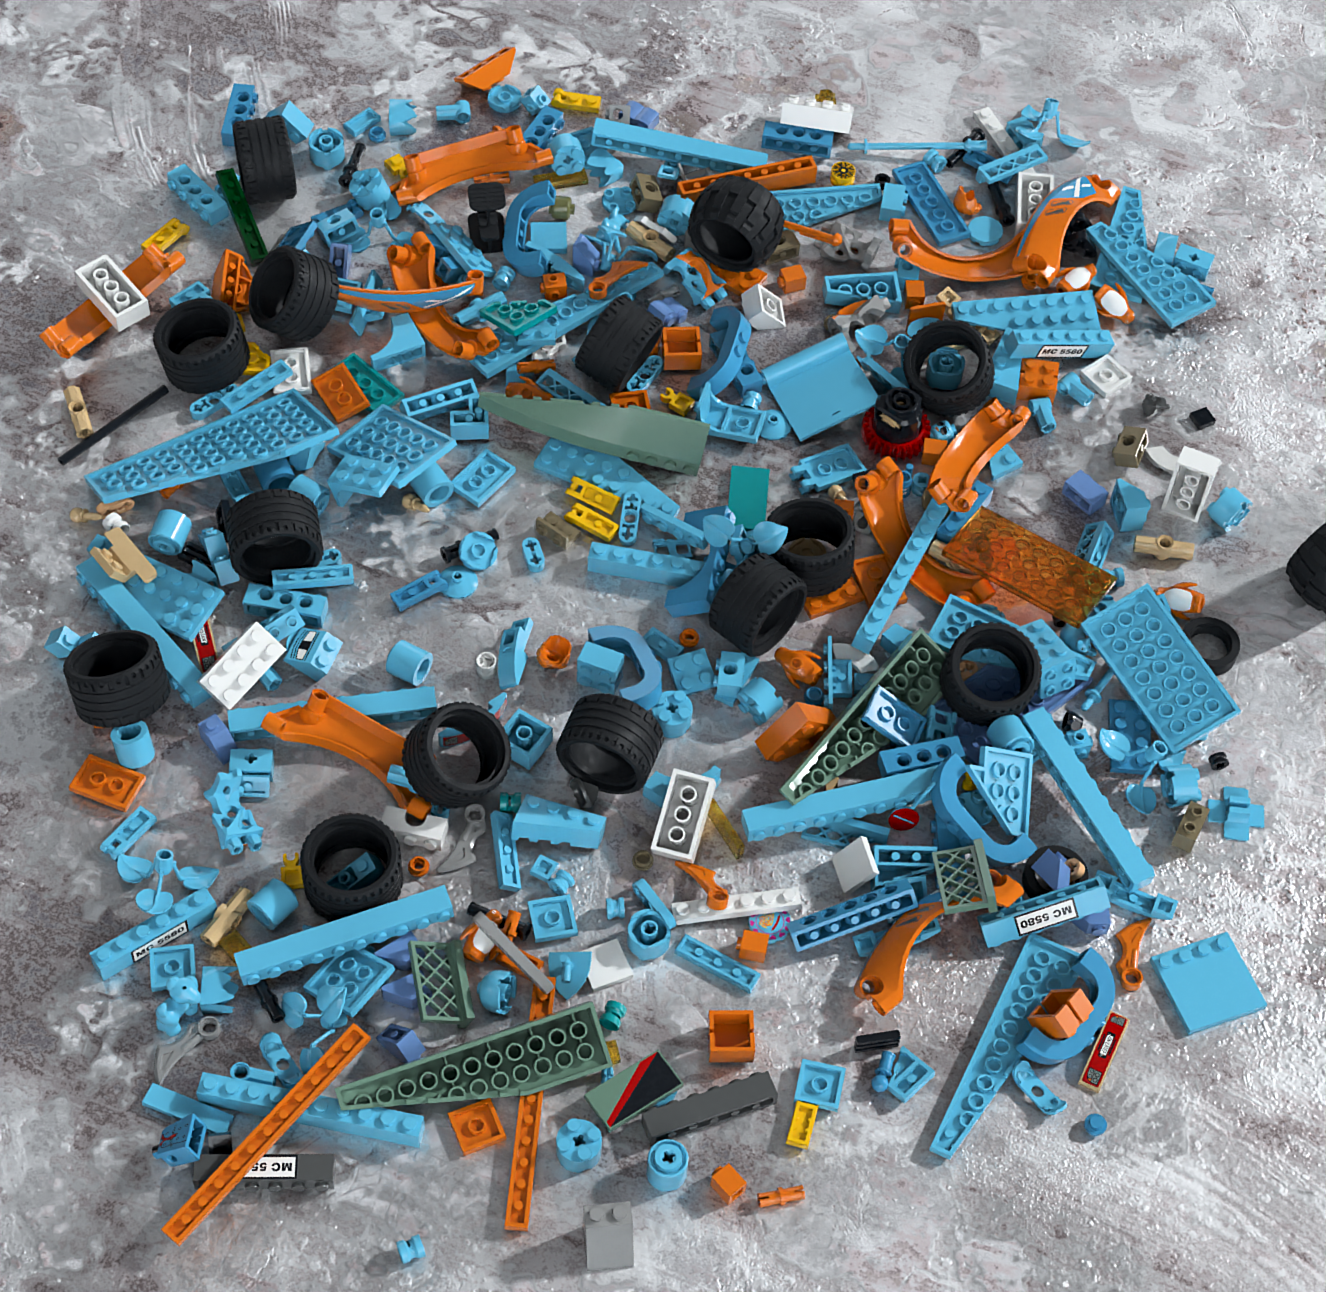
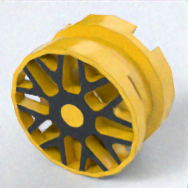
[830,161,856,186]

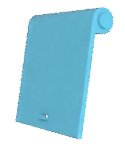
[760,332,878,442]

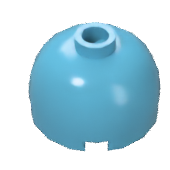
[477,969,517,1015]

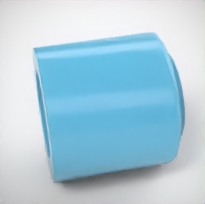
[409,463,454,507]
[287,474,330,516]
[148,509,192,556]
[386,640,433,686]
[987,715,1034,754]
[110,720,155,769]
[246,878,299,930]
[646,1139,689,1192]

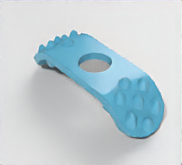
[406,202,446,234]
[259,1032,304,1089]
[1012,1060,1068,1115]

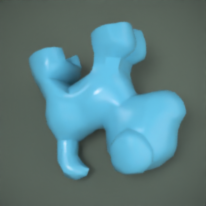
[155,975,201,1037]

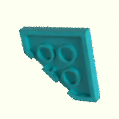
[479,299,558,337]

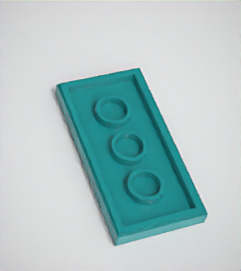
[329,352,405,413]
[728,465,770,531]

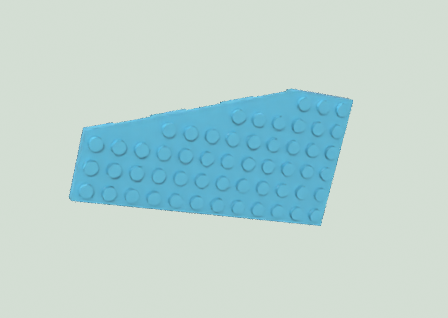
[84,388,340,504]

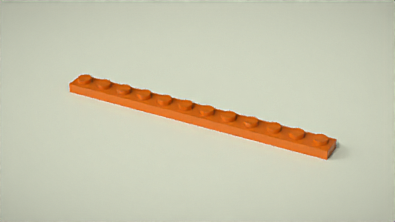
[505,977,556,1232]
[161,1023,371,1246]

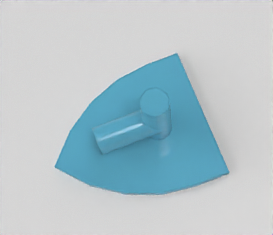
[548,951,592,1001]

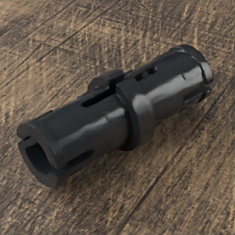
[253,980,285,1023]

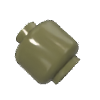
[549,196,575,220]

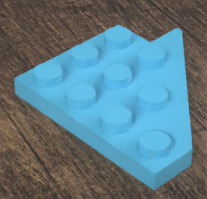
[965,746,1033,836]

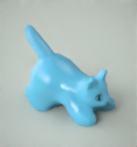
[596,206,630,254]
[1059,606,1097,656]

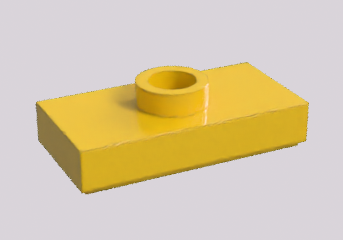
[786,1100,818,1150]

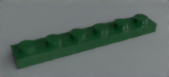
[215,168,268,264]

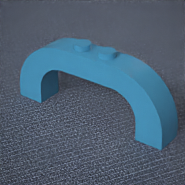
[502,180,556,277]
[686,306,751,401]
[588,625,662,711]
[930,752,1038,867]
[1014,947,1115,1065]

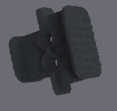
[467,182,506,254]

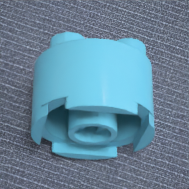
[308,127,345,170]
[546,133,585,176]
[349,168,391,211]
[657,194,694,236]
[925,347,965,390]
[1207,487,1253,532]
[737,677,784,726]
[651,690,693,738]
[1160,763,1202,808]
[627,909,671,961]
[556,1118,602,1173]

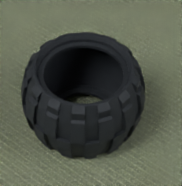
[688,175,785,273]
[1286,523,1326,614]

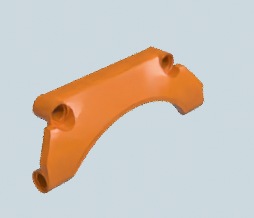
[395,125,554,207]
[261,689,437,821]

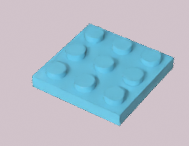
[303,949,395,1018]

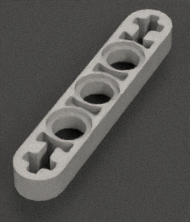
[472,911,555,995]

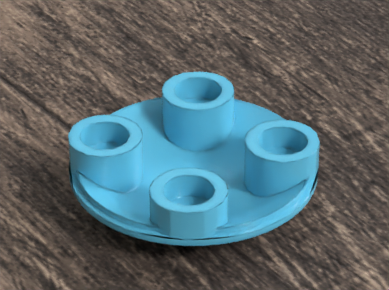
[602,186,636,216]
[957,789,994,827]

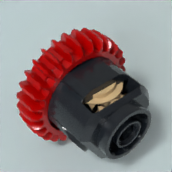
[861,387,931,461]

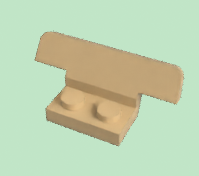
[89,527,157,584]

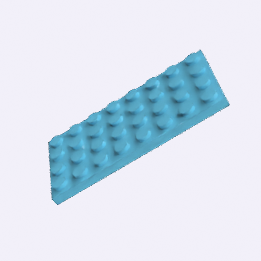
[1080,583,1241,755]

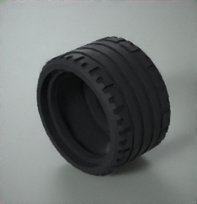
[232,115,297,205]
[248,245,339,342]
[575,295,664,393]
[153,298,250,394]
[903,319,995,417]
[225,489,324,585]
[766,498,856,597]
[709,553,807,657]
[939,622,1042,727]
[63,630,171,728]
[556,693,664,794]
[402,701,511,809]
[300,813,403,921]

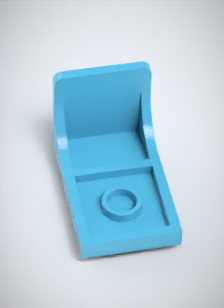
[694,382,766,444]
[327,454,400,507]
[1017,618,1077,699]

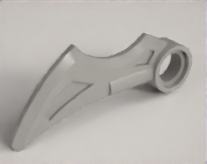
[436,804,486,873]
[154,1016,221,1086]

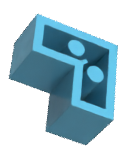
[266,100,314,144]
[450,395,489,440]

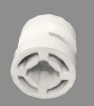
[102,512,130,535]
[476,652,497,680]

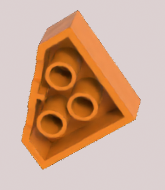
[755,702,836,762]

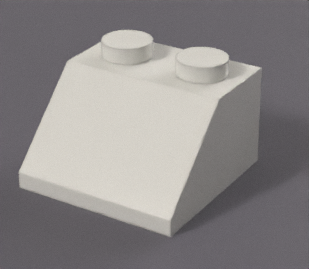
[741,283,786,330]

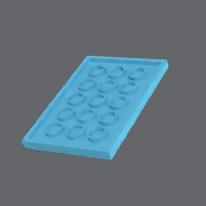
[326,404,457,489]

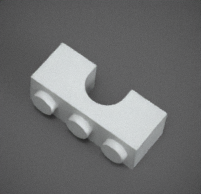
[381,805,448,851]

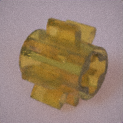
[815,89,836,104]

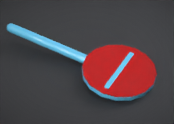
[888,781,936,831]

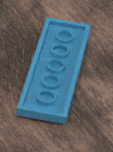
[892,160,971,247]

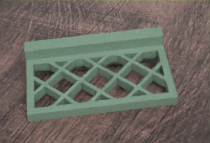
[932,838,998,915]
[408,939,475,1029]

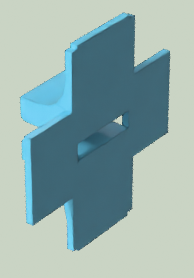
[1208,786,1264,841]

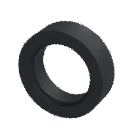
[1182,617,1240,676]
[1022,845,1089,899]

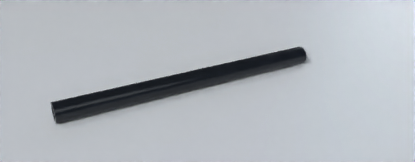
[58,385,169,466]

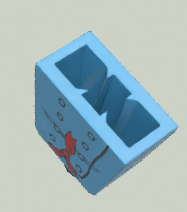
[152,1113,207,1167]

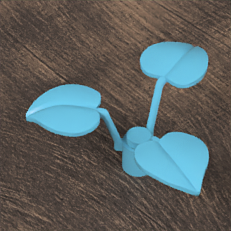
[1015,98,1091,147]
[339,193,413,253]
[583,225,658,273]
[855,317,939,389]
[703,514,788,584]
[1099,728,1186,815]
[117,849,219,915]
[281,985,347,1075]

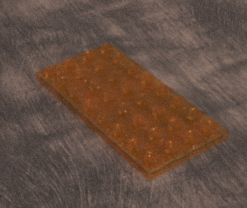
[941,506,1117,629]

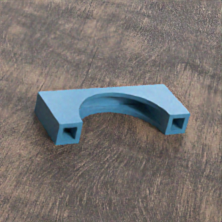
[664,505,736,618]

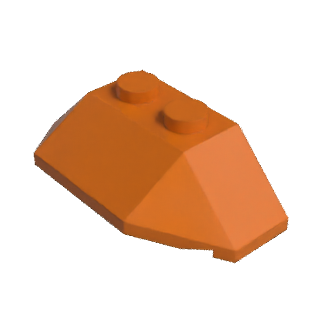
[454,47,516,91]
[211,248,253,313]

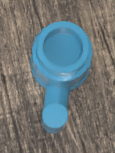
[902,463,914,498]

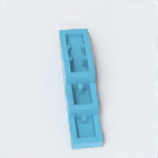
[525,240,585,293]

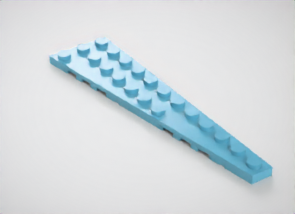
[468,262,664,379]
[929,933,1080,1160]

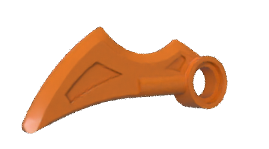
[588,260,648,300]
[675,861,729,910]
[1115,918,1152,991]

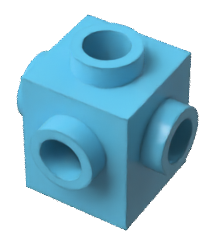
[519,85,551,116]
[1064,728,1093,760]

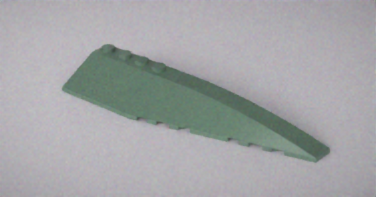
[478,392,711,476]
[778,628,962,806]
[334,1001,613,1110]

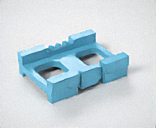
[652,538,693,559]
[924,705,957,742]

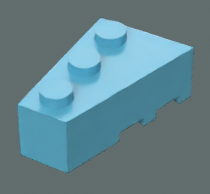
[870,845,937,892]

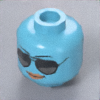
[929,420,957,445]

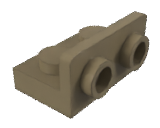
[536,511,581,550]

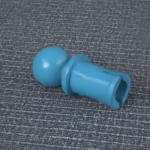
[871,1051,896,1092]

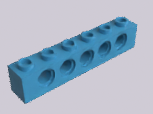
[786,878,919,952]

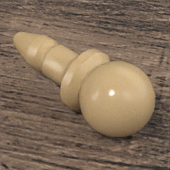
[828,485,848,501]
[402,493,430,513]
[69,507,103,523]

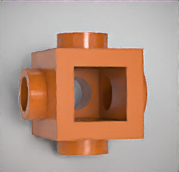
[540,272,567,300]

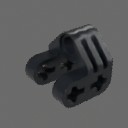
[1062,211,1097,259]

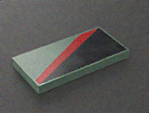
[584,1050,684,1133]

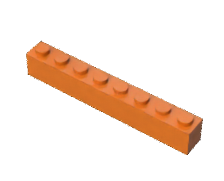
[677,155,817,203]

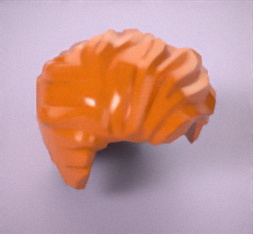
[953,186,982,215]
[536,635,572,669]

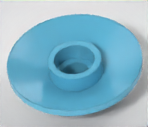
[760,409,792,440]
[441,565,478,599]

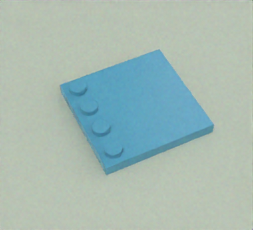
[1149,932,1267,1035]

